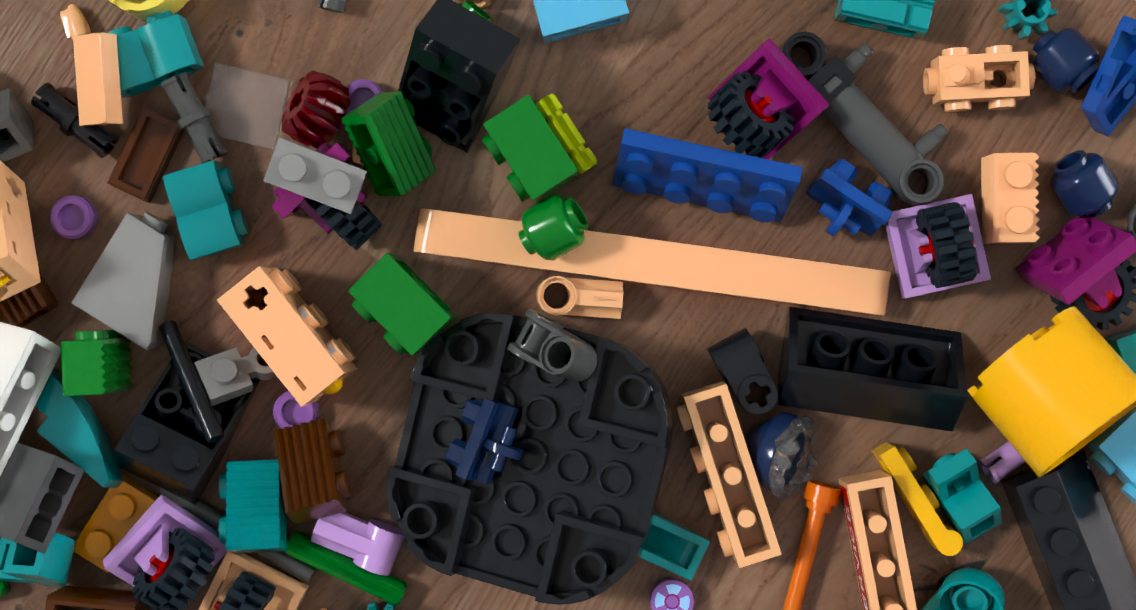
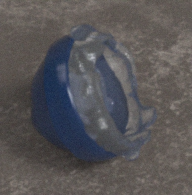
[745,411,818,498]

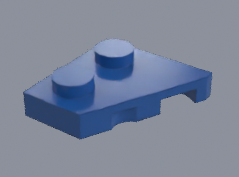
[1081,15,1136,137]

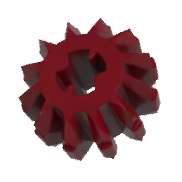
[281,70,350,149]

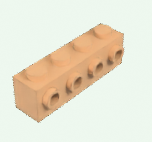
[676,381,782,568]

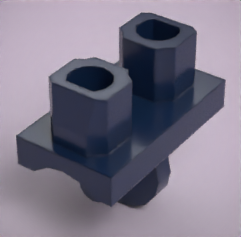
[445,398,523,484]

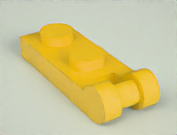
[872,442,963,556]

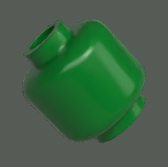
[519,194,588,261]

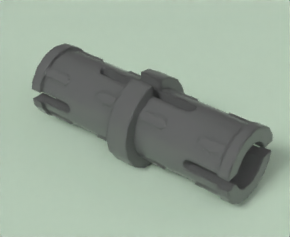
[161,72,228,163]

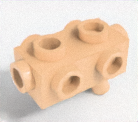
[923,45,1035,113]

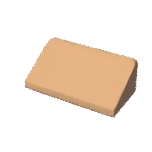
[73,32,123,126]

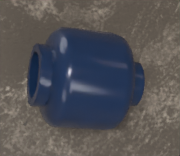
[1032,28,1100,94]
[1050,150,1119,217]

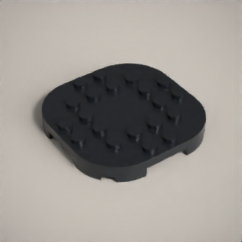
[386,313,673,605]

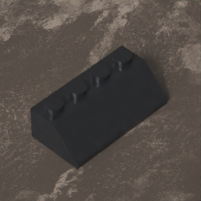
[778,306,968,431]
[1001,449,1136,610]

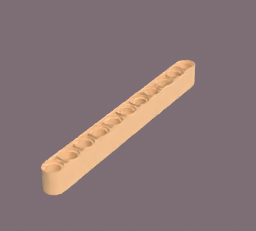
[413,208,891,316]

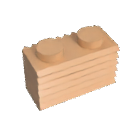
[981,153,1040,244]

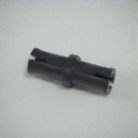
[31,83,119,158]

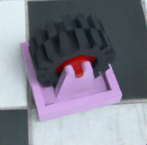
[885,194,991,299]
[103,494,227,610]

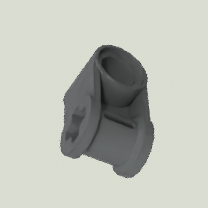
[507,308,597,382]

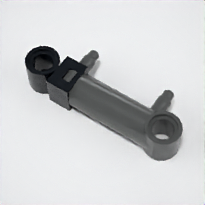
[780,31,948,206]

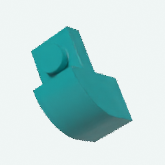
[922,448,1003,545]
[0,533,76,588]

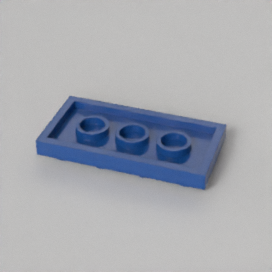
[612,128,802,222]

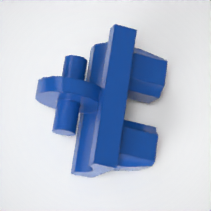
[806,159,893,237]

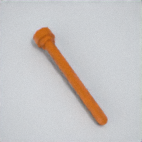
[783,480,842,610]

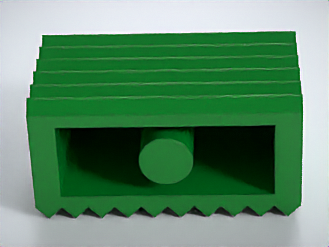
[341,91,436,196]
[61,330,134,396]

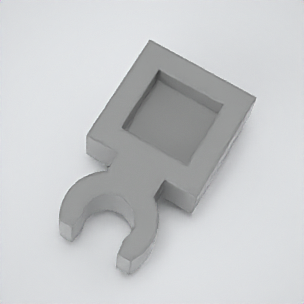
[194,347,276,406]

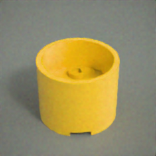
[967,306,1136,477]

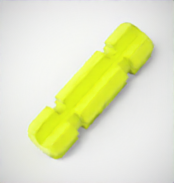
[535,94,597,174]

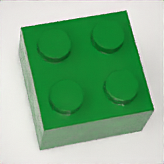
[482,94,579,205]
[348,253,458,356]

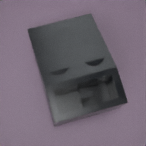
[398,0,520,153]
[114,341,260,505]

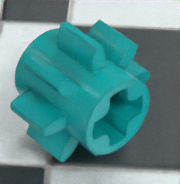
[997,0,1058,40]

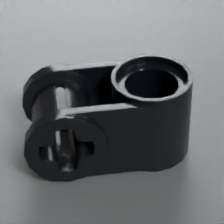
[707,327,778,414]

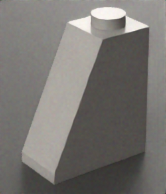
[71,211,177,350]

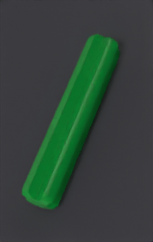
[284,531,407,605]

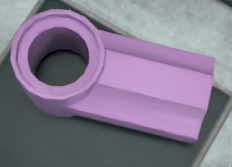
[311,512,404,576]

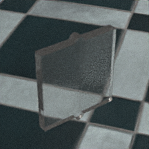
[203,63,291,150]

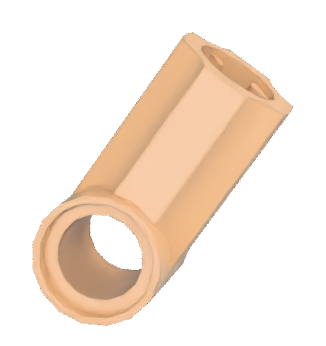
[536,276,624,319]

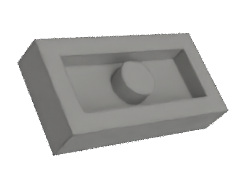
[263,137,368,214]

